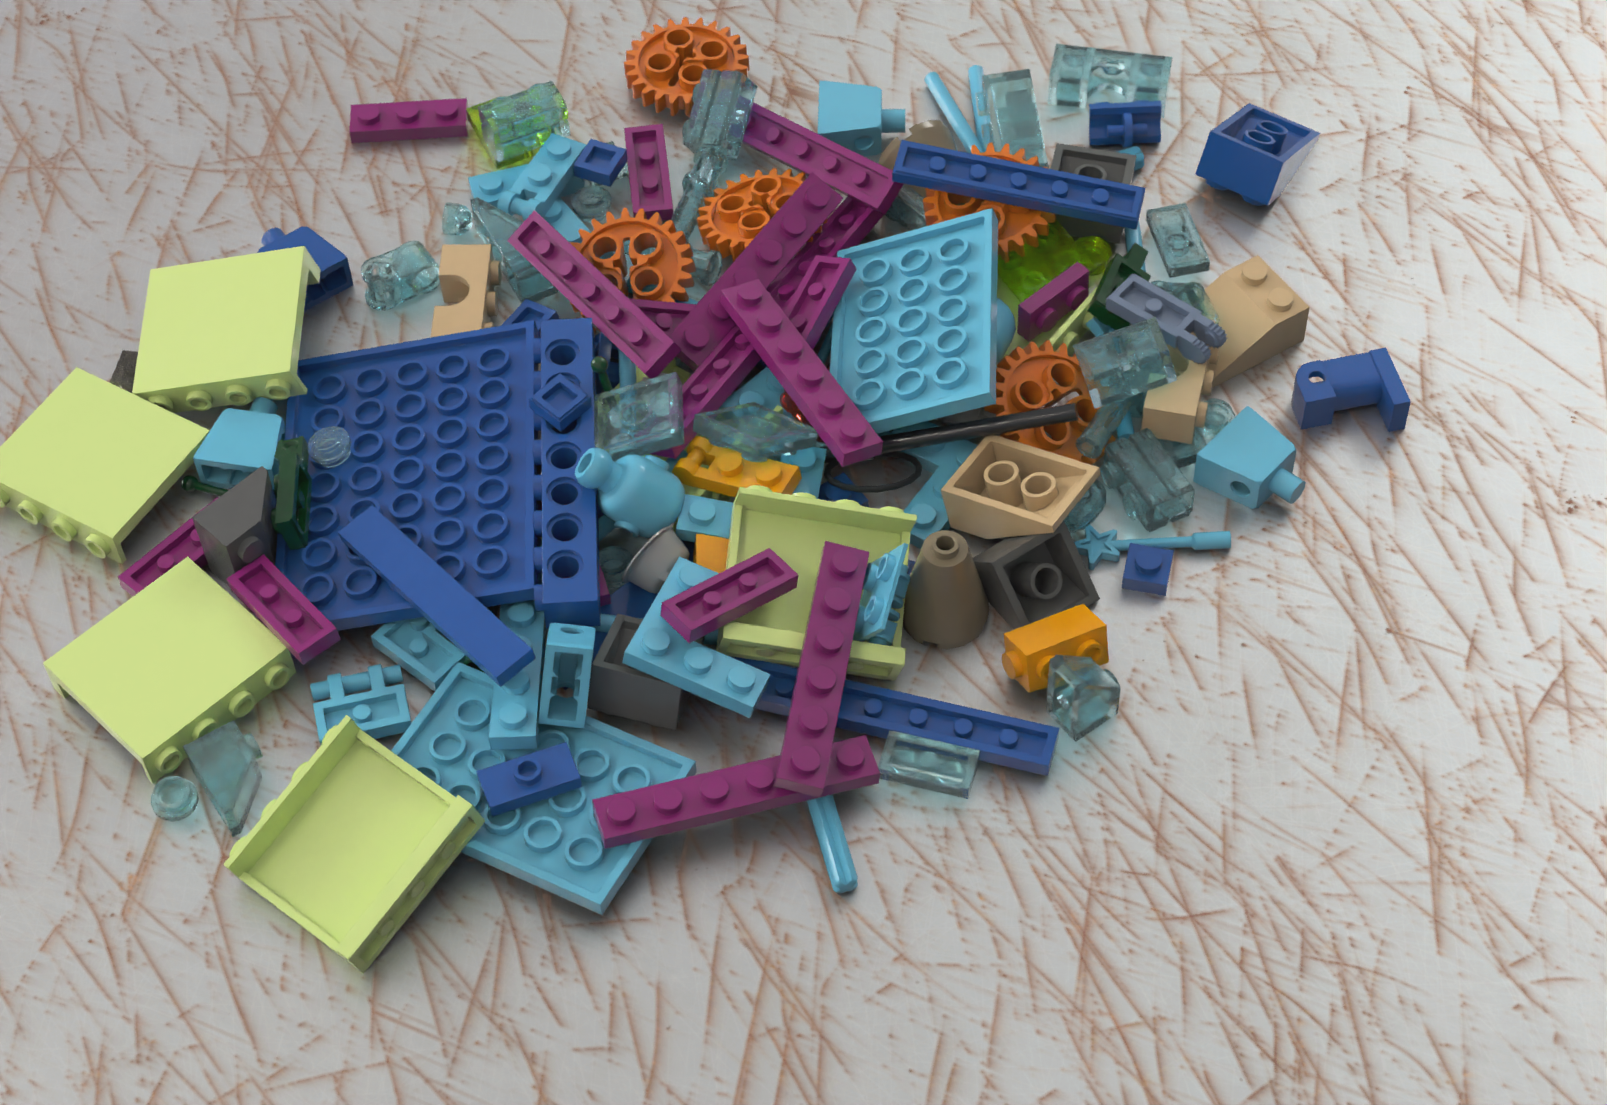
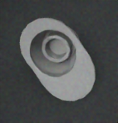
[622,521,690,594]

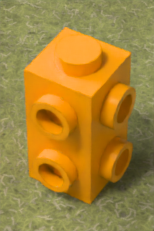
[1002,604,1109,693]

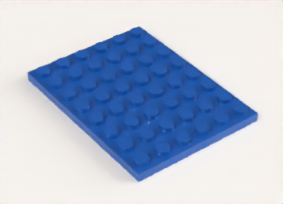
[275,320,538,631]

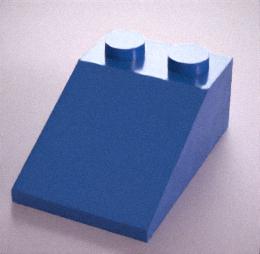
[1195,103,1320,206]

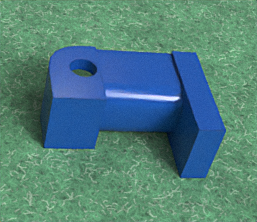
[1291,347,1411,432]

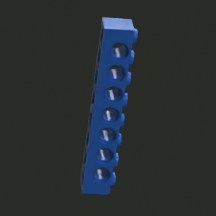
[533,318,601,629]

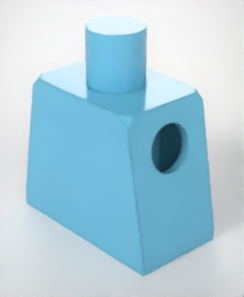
[818,81,905,157]
[193,397,285,489]
[1193,406,1306,509]
[538,623,596,729]

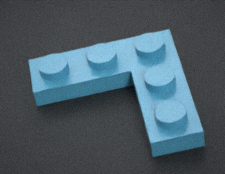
[878,421,978,549]
[676,441,827,543]
[622,556,770,718]

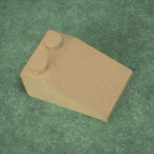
[1154,255,1310,388]
[941,435,1101,539]

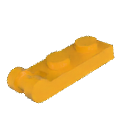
[672,436,802,497]

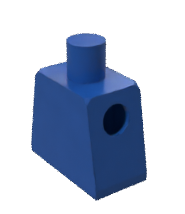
[257,226,354,312]

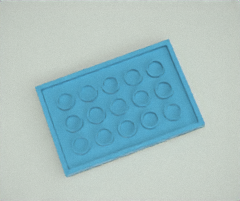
[830,208,998,434]
[391,662,697,915]

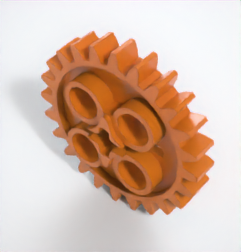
[624,17,750,117]
[923,142,1056,263]
[697,168,828,262]
[570,208,696,331]
[984,340,1119,465]

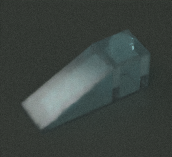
[470,197,560,304]

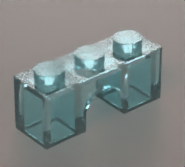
[1048,43,1172,118]

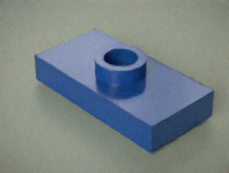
[476,742,582,817]

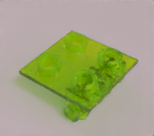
[998,219,1098,303]

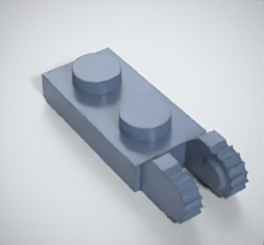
[1106,274,1227,364]

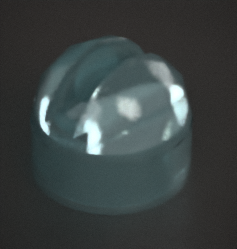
[442,202,473,236]

